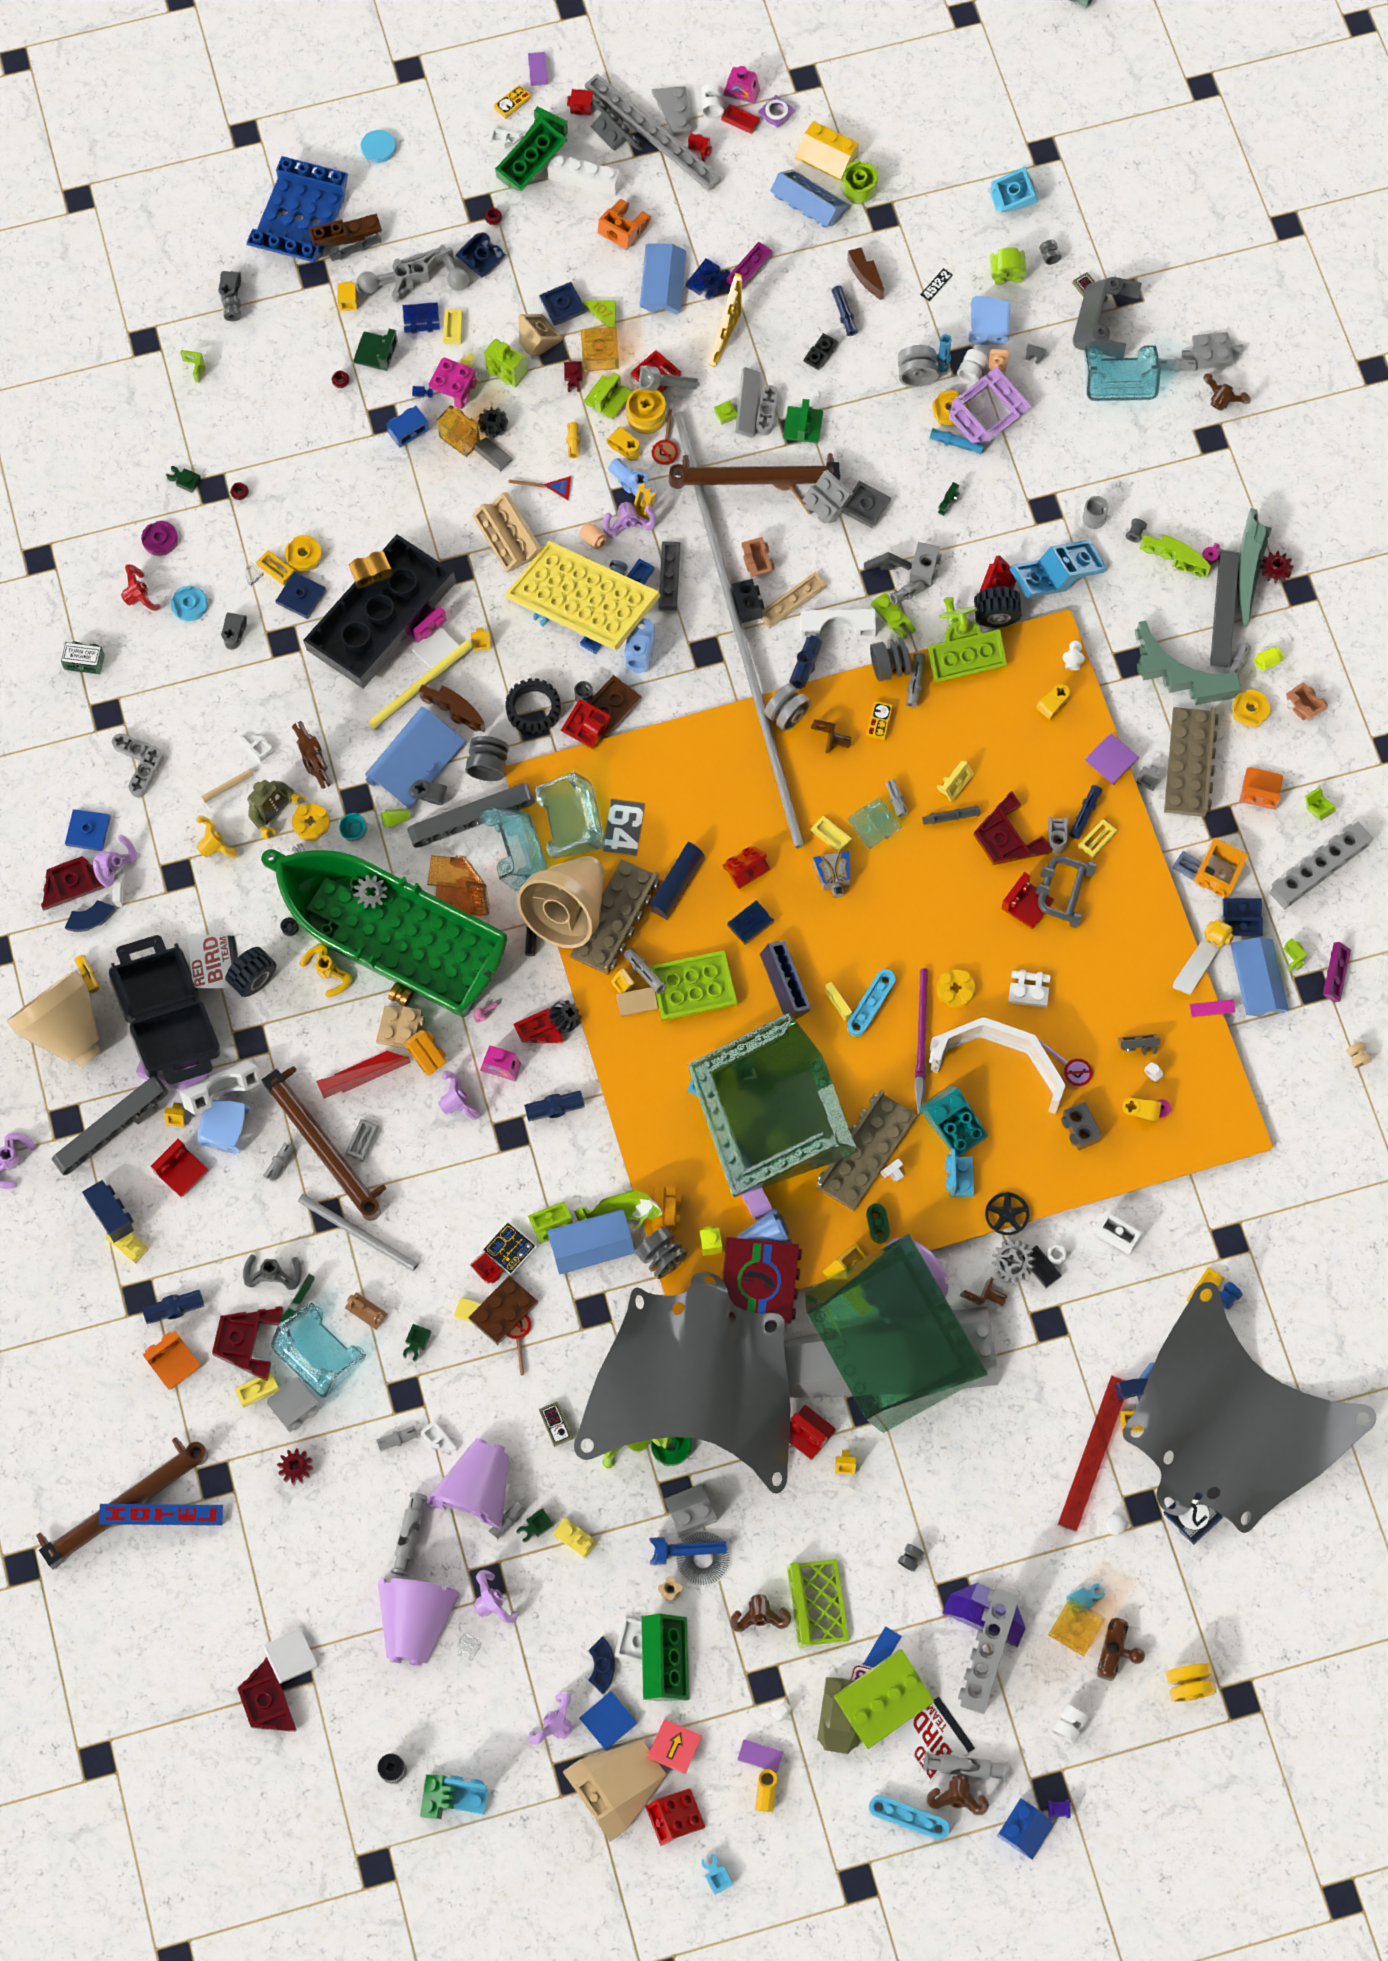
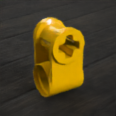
[606,427,640,461]
[1036,684,1070,720]
[1122,1098,1162,1121]

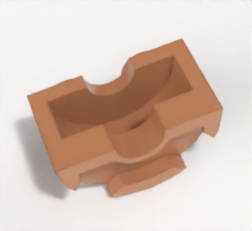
[741,537,775,577]
[1286,682,1328,721]

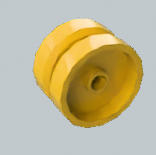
[626,388,666,434]
[1165,1663,1217,1702]

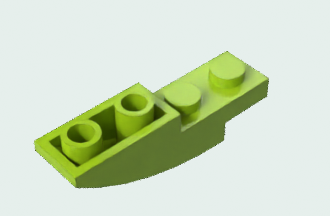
[1140,534,1211,578]

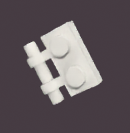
[1008,969,1050,1008]

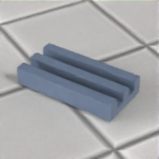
[1172,851,1215,880]

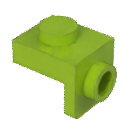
[1305,787,1336,821]
[1283,938,1307,972]

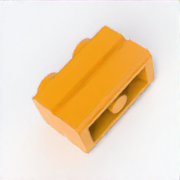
[403,1030,447,1076]
[652,1186,681,1231]

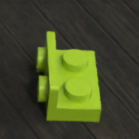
[528,1202,573,1244]

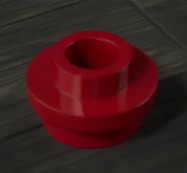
[485,208,502,225]
[331,371,350,388]
[230,482,249,500]

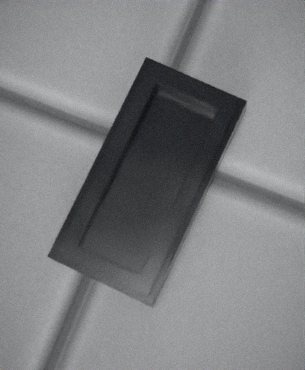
[1022,1245,1062,1288]

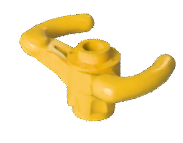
[196,815,239,859]
[299,944,353,997]

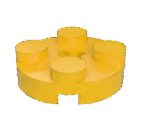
[932,390,969,426]
[285,535,322,571]
[1232,690,1270,727]
[292,804,330,841]
[936,969,975,1008]

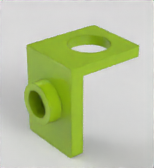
[180,350,205,383]

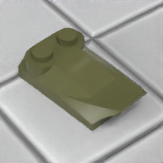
[817,1677,859,1754]

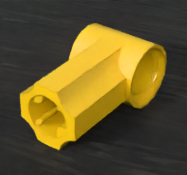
[755,1769,777,1812]

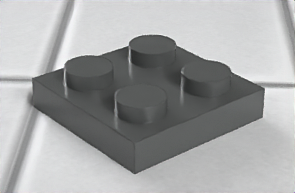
[842,481,891,528]

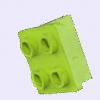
[584,373,632,420]

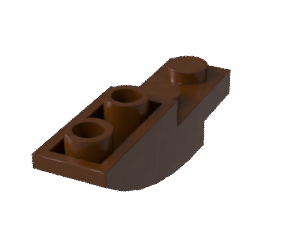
[308,213,382,246]
[419,685,485,733]

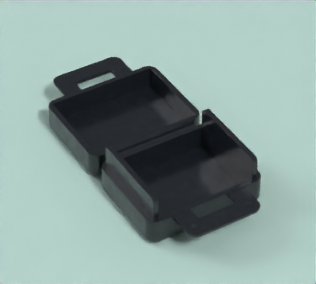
[109,935,220,1085]

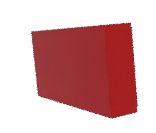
[721,104,760,134]

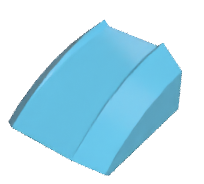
[990,167,1039,212]

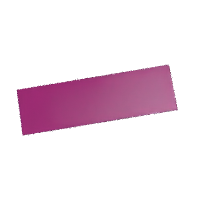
[1190,1000,1236,1017]

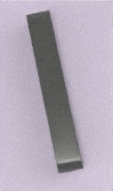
[1210,550,1239,668]
[407,783,535,848]
[51,1076,169,1176]

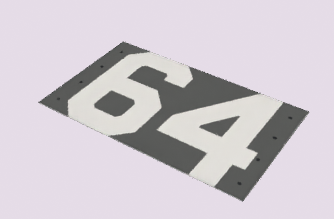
[603,799,645,855]

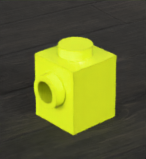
[700,1226,722,1256]

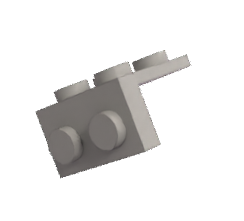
[267,1378,322,1432]

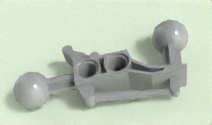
[357,244,469,302]

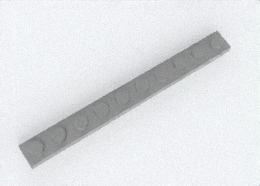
[585,74,721,191]

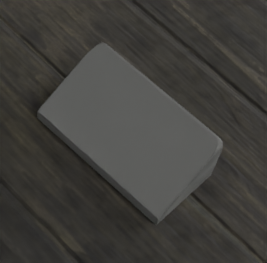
[474,437,513,472]

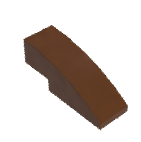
[847,247,884,300]

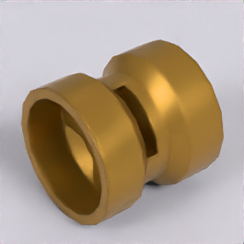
[388,982,414,1007]

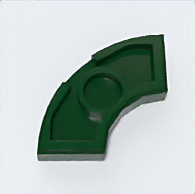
[280,1274,315,1325]

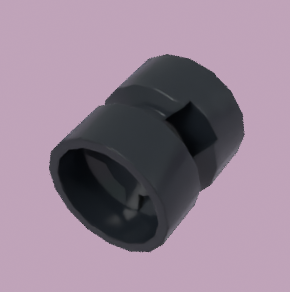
[377,1753,407,1784]

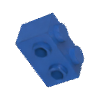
[386,406,430,448]

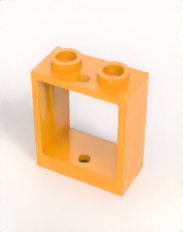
[1193,838,1248,898]

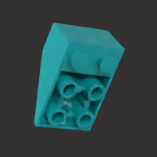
[919,1086,988,1157]

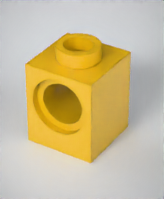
[338,281,357,311]

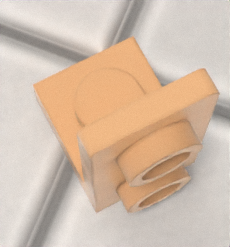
[988,349,1009,372]

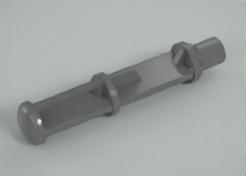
[329,233,382,262]
[922,805,980,825]

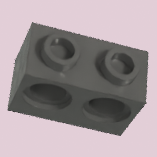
[1061,1102,1102,1151]

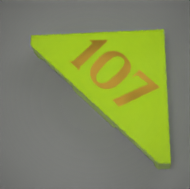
[583,300,616,332]

